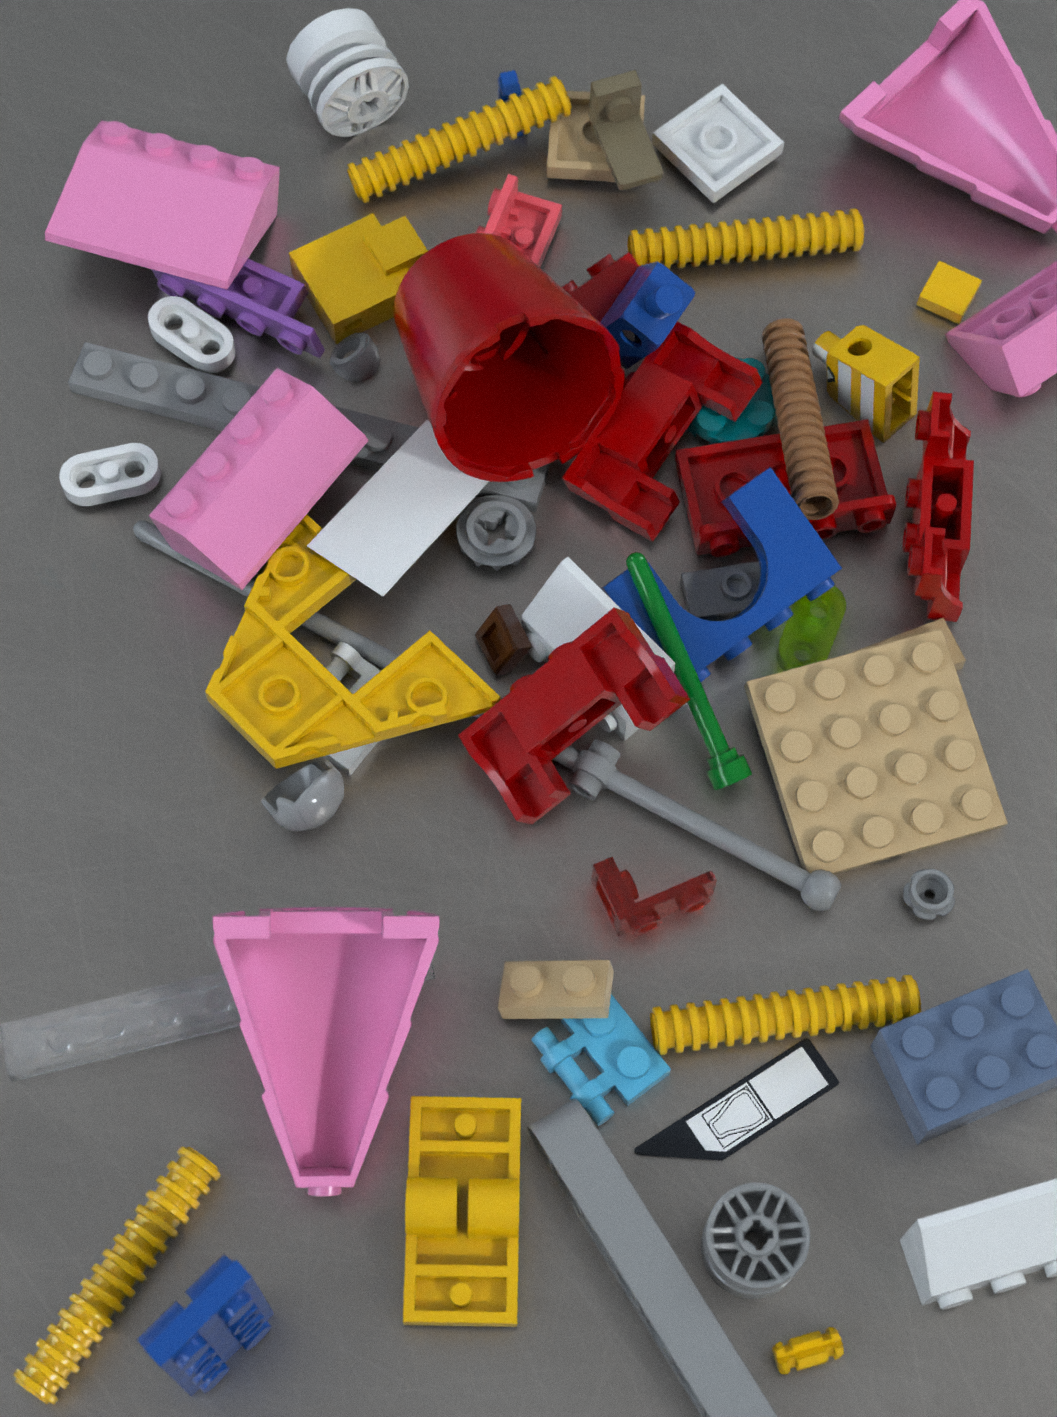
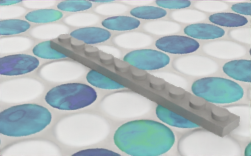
[68,342,550,512]

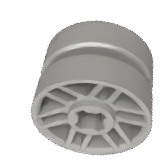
[701,1183,810,1299]

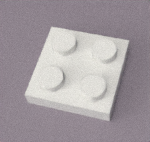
[652,84,784,203]

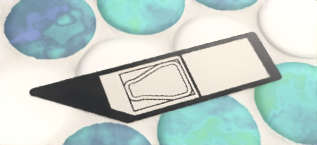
[634,1038,839,1161]

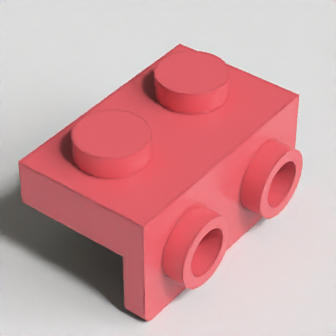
[476,174,562,268]

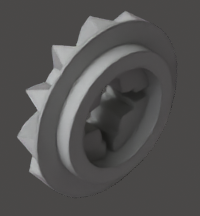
[456,495,536,571]

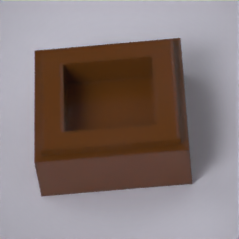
[475,604,532,676]

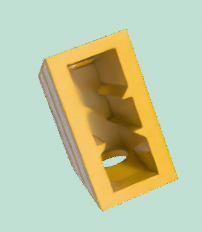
[812,325,920,443]

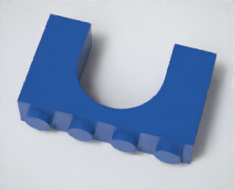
[600,467,842,682]

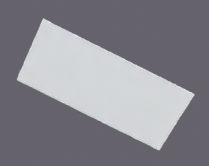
[307,419,489,597]

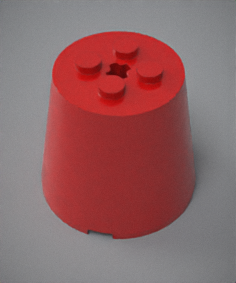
[394,233,625,482]

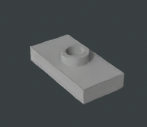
[680,561,760,621]

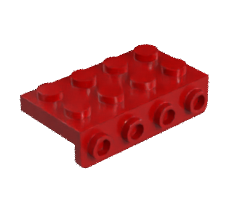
[675,419,897,557]

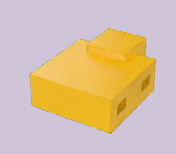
[289,213,428,345]

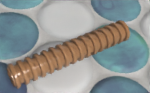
[761,318,839,520]

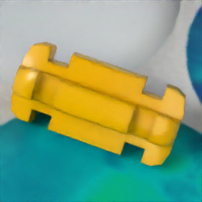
[772,1327,844,1375]

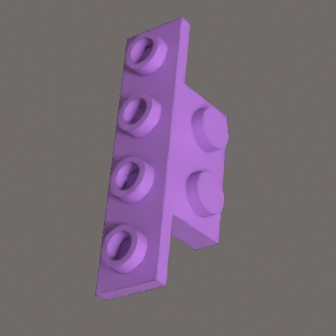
[151,259,325,358]

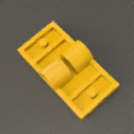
[403,1096,521,1327]

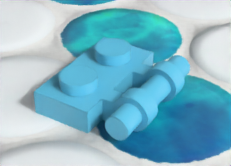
[531,994,671,1126]

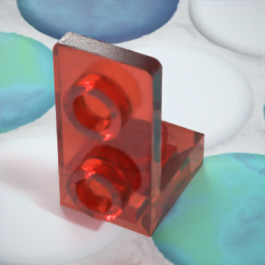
[591,857,717,937]

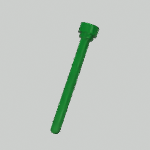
[626,552,752,790]

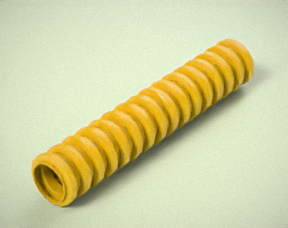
[347,76,572,204]
[627,208,864,269]
[650,974,921,1056]
[13,1146,221,1405]

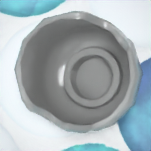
[261,761,345,831]

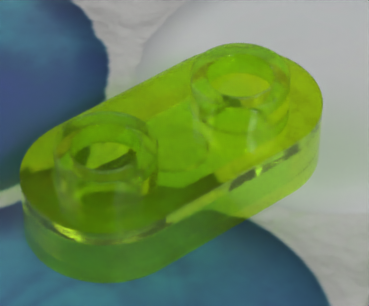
[777,585,846,671]

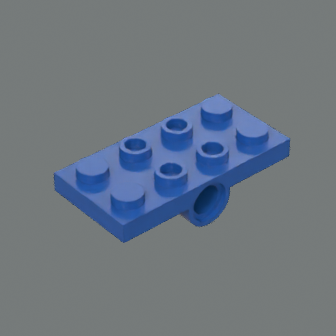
[136,1254,275,1396]

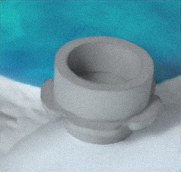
[903,869,955,920]

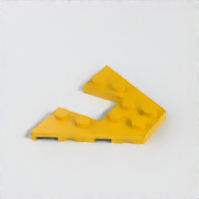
[205,514,501,769]

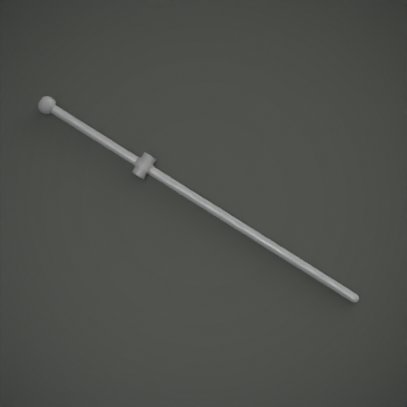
[133,520,841,911]

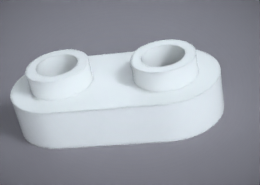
[148,296,235,373]
[59,443,161,506]

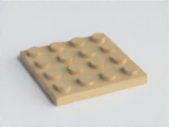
[744,628,1008,875]

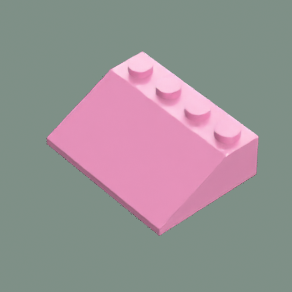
[45,120,280,289]

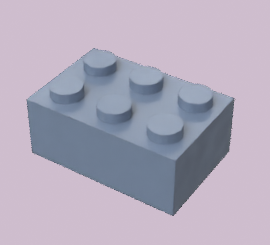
[870,969,1057,1145]

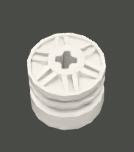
[286,8,409,137]

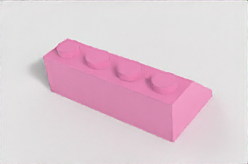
[945,261,1057,397]
[149,368,368,590]

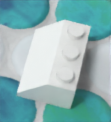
[521,557,675,741]
[900,1178,1057,1310]

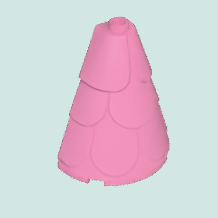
[839,0,1057,235]
[213,907,439,1196]

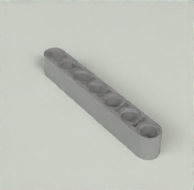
[527,1098,777,1417]

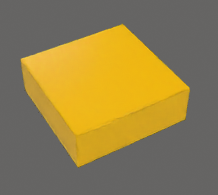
[916,261,982,324]

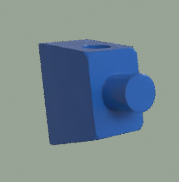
[601,261,696,369]

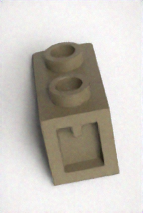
[589,70,663,190]

